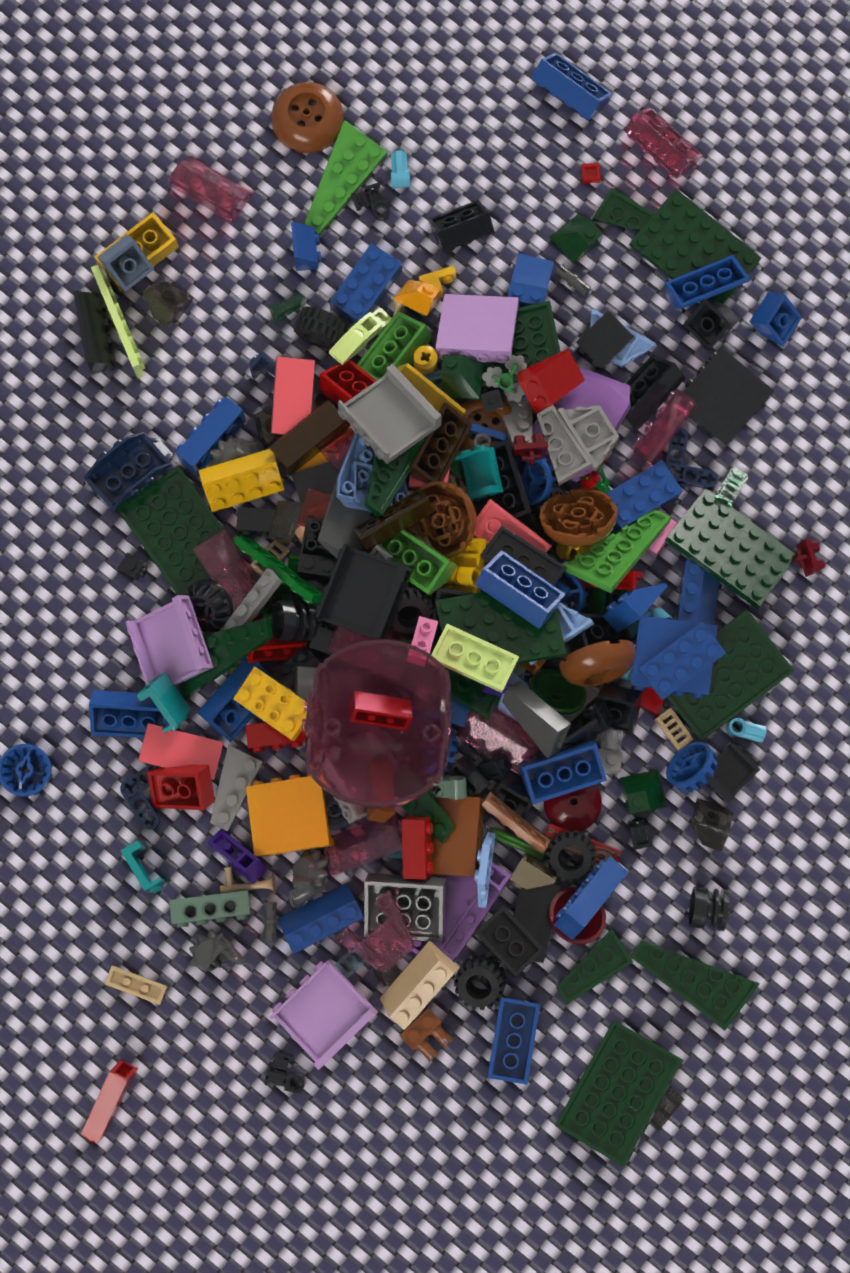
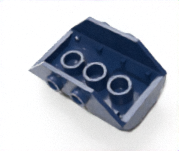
[84,431,173,511]

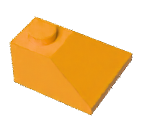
[394,280,441,316]

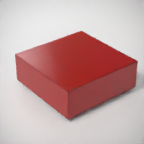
[581,163,601,184]

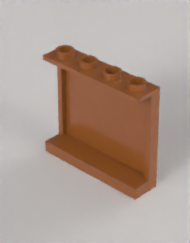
[410,797,484,878]

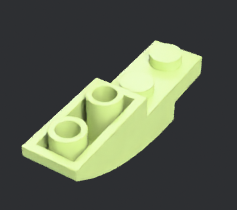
[329,307,392,365]

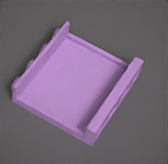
[435,294,519,363]
[126,595,214,686]
[269,960,378,1070]

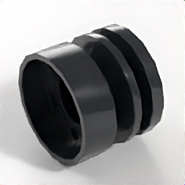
[272,600,316,641]
[689,886,730,931]

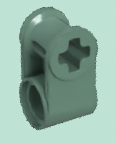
[428,775,467,800]

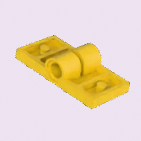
[445,538,487,593]
[233,666,316,741]

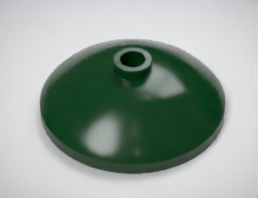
[529,669,587,715]

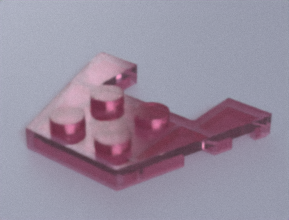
[333,890,415,973]

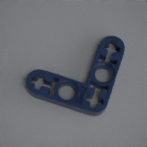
[665,427,718,489]
[120,764,160,830]

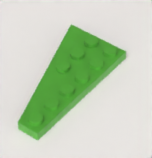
[305,120,388,236]
[562,509,671,593]

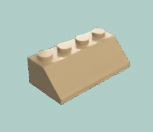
[380,941,459,1030]

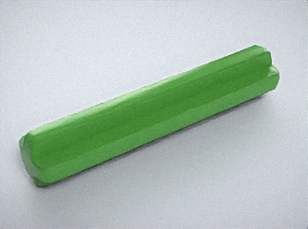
[492,827,546,860]

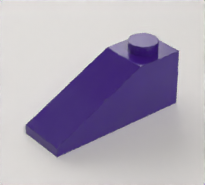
[207,829,266,884]

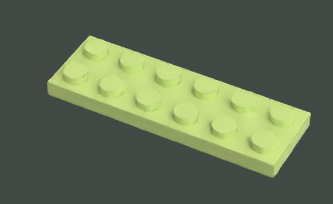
[91,265,146,378]

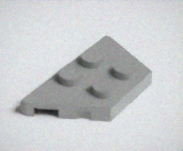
[558,405,619,471]

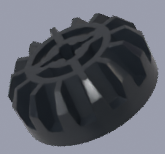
[183,579,233,632]

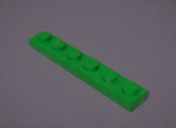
[233,536,324,604]

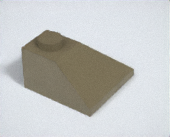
[510,853,556,889]

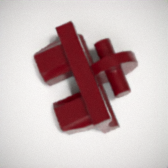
[512,433,549,466]
[792,538,825,577]

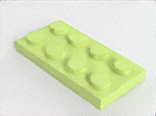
[430,624,519,693]

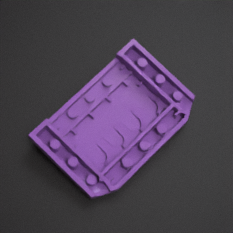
[532,366,631,482]
[395,862,511,962]

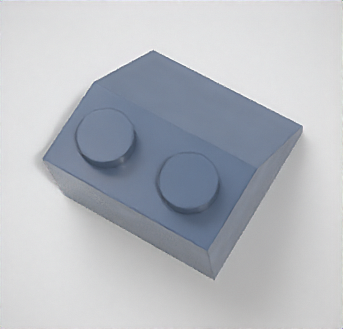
[97,234,154,292]

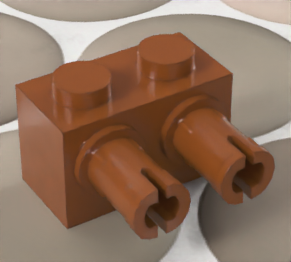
[399,1007,453,1062]

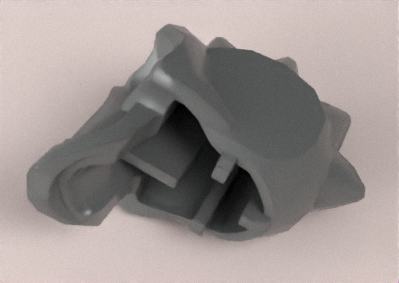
[208,435,264,467]
[289,850,328,908]
[189,929,247,971]

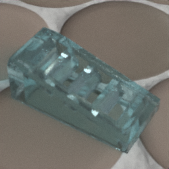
[334,944,370,979]

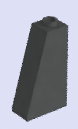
[502,681,571,758]

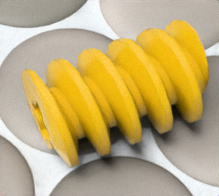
[414,346,437,375]

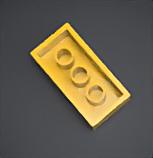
[94,212,179,292]
[199,449,284,512]

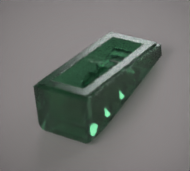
[268,294,306,324]
[715,466,749,506]

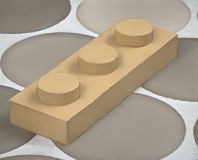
[105,966,168,1005]

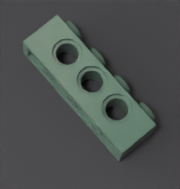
[169,890,252,928]

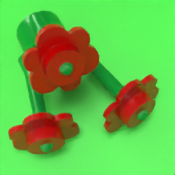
[579,457,611,494]

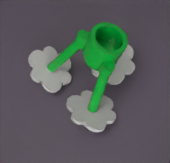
[482,355,527,402]

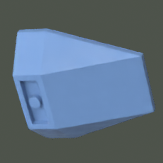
[336,432,409,513]

